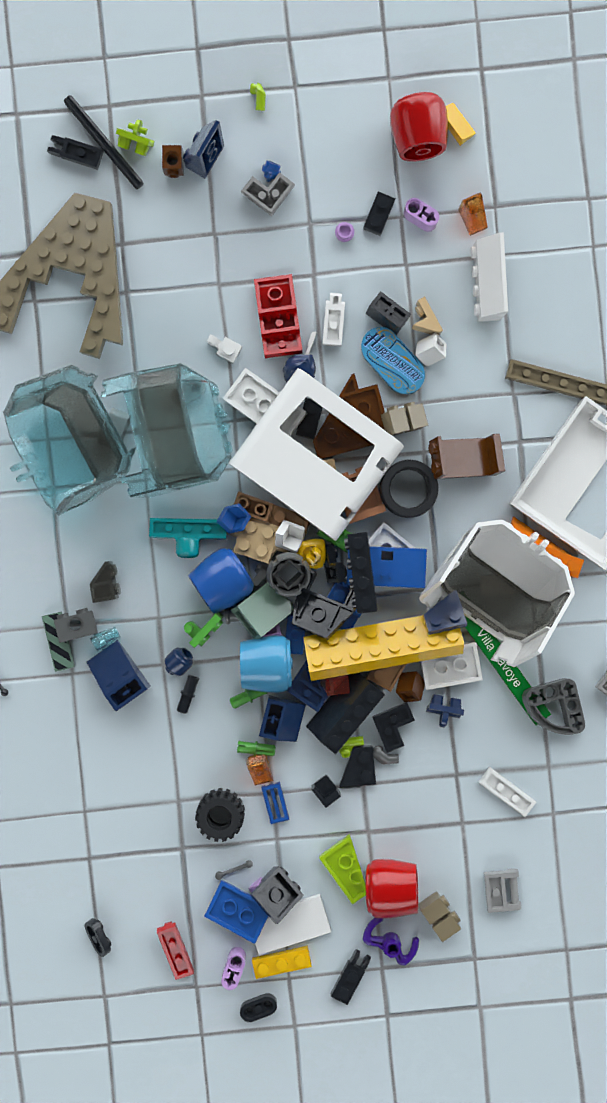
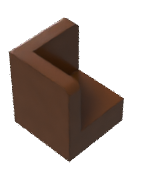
[396,671,425,702]

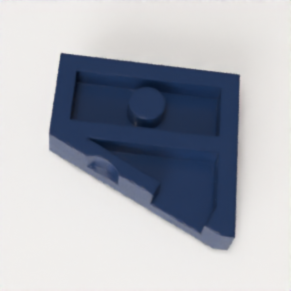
[423,590,467,635]
[286,660,328,712]

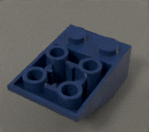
[87,640,151,711]

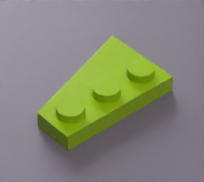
[319,834,366,904]

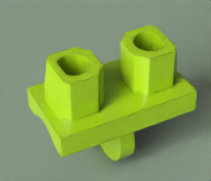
[116,119,155,156]

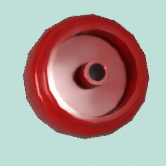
[390,92,448,162]
[365,859,418,918]

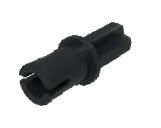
[177,675,199,714]

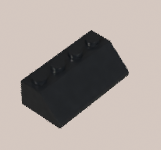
[306,672,385,755]

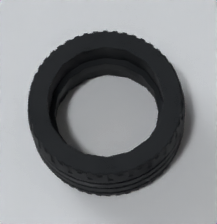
[380,460,439,518]

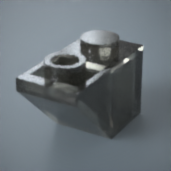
[89,561,121,603]

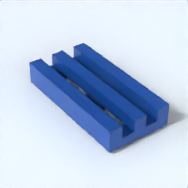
[261,781,289,824]

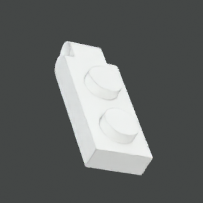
[322,293,345,347]

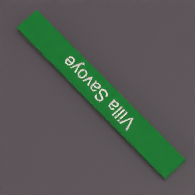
[458,590,551,725]

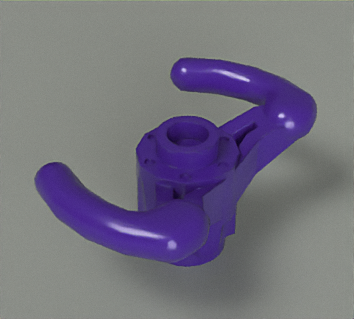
[363,918,419,966]

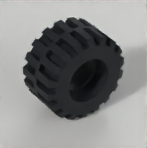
[195,788,245,842]

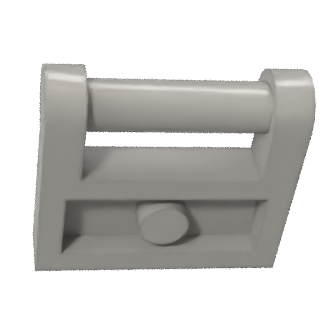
[484,869,521,913]

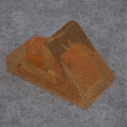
[246,755,273,786]

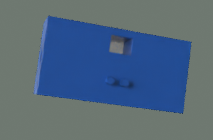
[346,546,427,588]

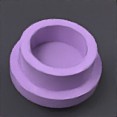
[335,222,354,242]

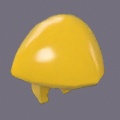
[297,539,326,569]

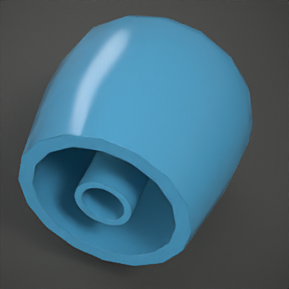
[240,635,293,693]

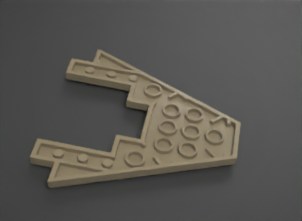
[0,193,123,359]

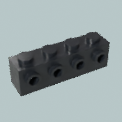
[344,532,378,614]

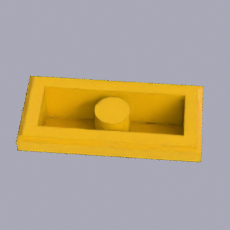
[446,103,476,146]

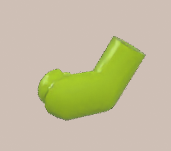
[250,83,266,111]
[339,736,364,758]

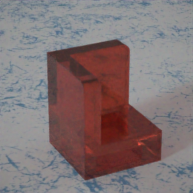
[325,675,350,696]

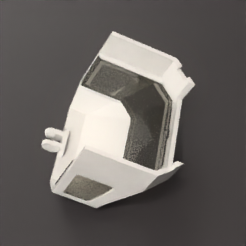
[419,520,575,667]

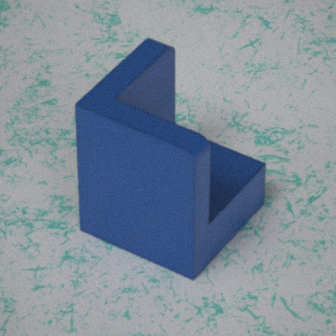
[216,504,251,534]

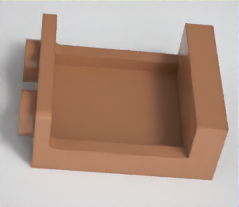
[342,466,386,524]

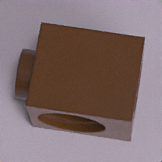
[162,145,184,178]

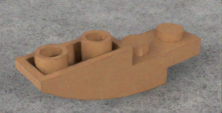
[233,491,310,536]

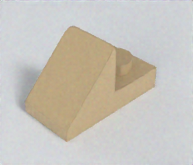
[412,296,443,335]

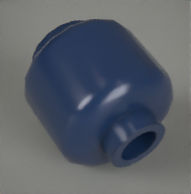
[164,648,193,676]

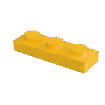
[252,945,312,979]

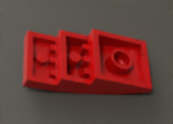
[254,274,303,359]

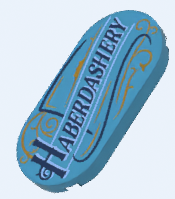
[361,327,425,395]

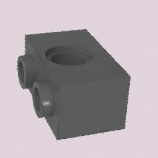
[54,608,98,643]

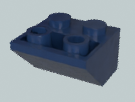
[259,695,306,742]

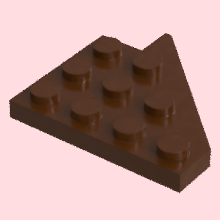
[313,373,385,459]

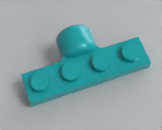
[149,518,227,558]

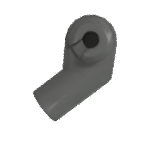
[373,746,399,764]

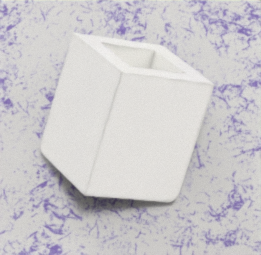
[415,332,447,367]
[275,520,305,553]

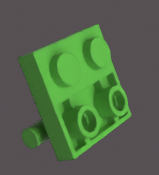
[184,612,224,648]

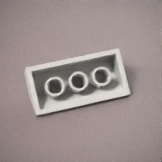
[471,232,508,322]

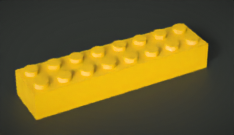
[303,615,464,681]

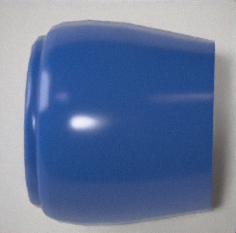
[188,548,254,614]

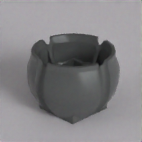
[266,552,311,597]

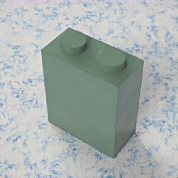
[231,582,294,639]

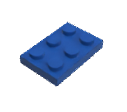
[204,880,268,944]

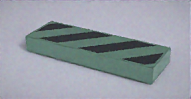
[42,611,75,672]

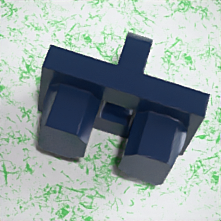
[426,694,464,728]

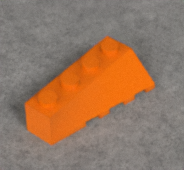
[510,516,584,578]

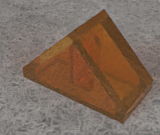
[458,192,488,236]

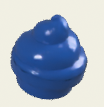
[262,160,281,182]

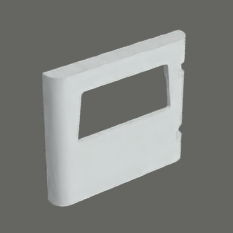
[229,368,404,541]
[510,396,607,570]

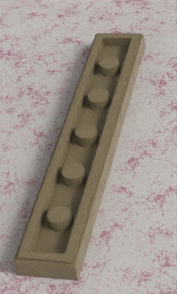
[505,359,607,406]

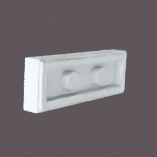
[478,767,536,817]

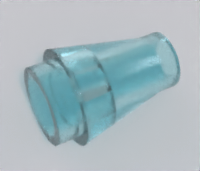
[90,627,120,651]

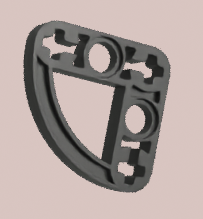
[522,678,585,735]

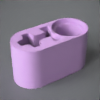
[404,198,439,232]
[221,947,246,990]

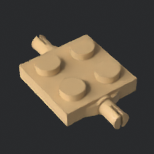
[227,518,289,564]

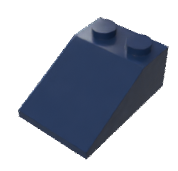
[183,120,224,179]

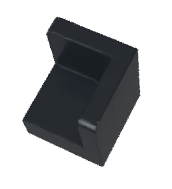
[311,775,341,808]

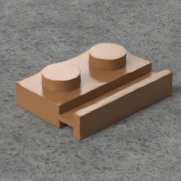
[366,664,407,692]

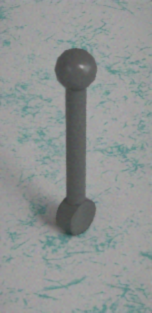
[215,860,253,880]

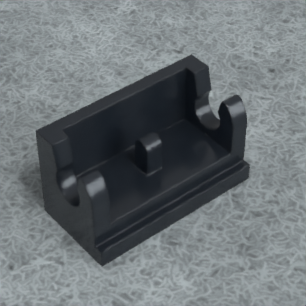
[365,291,411,335]

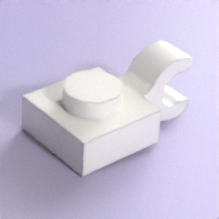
[207,334,242,364]

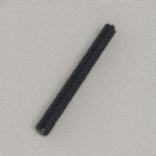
[64,95,144,189]

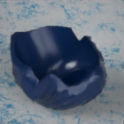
[283,354,316,383]

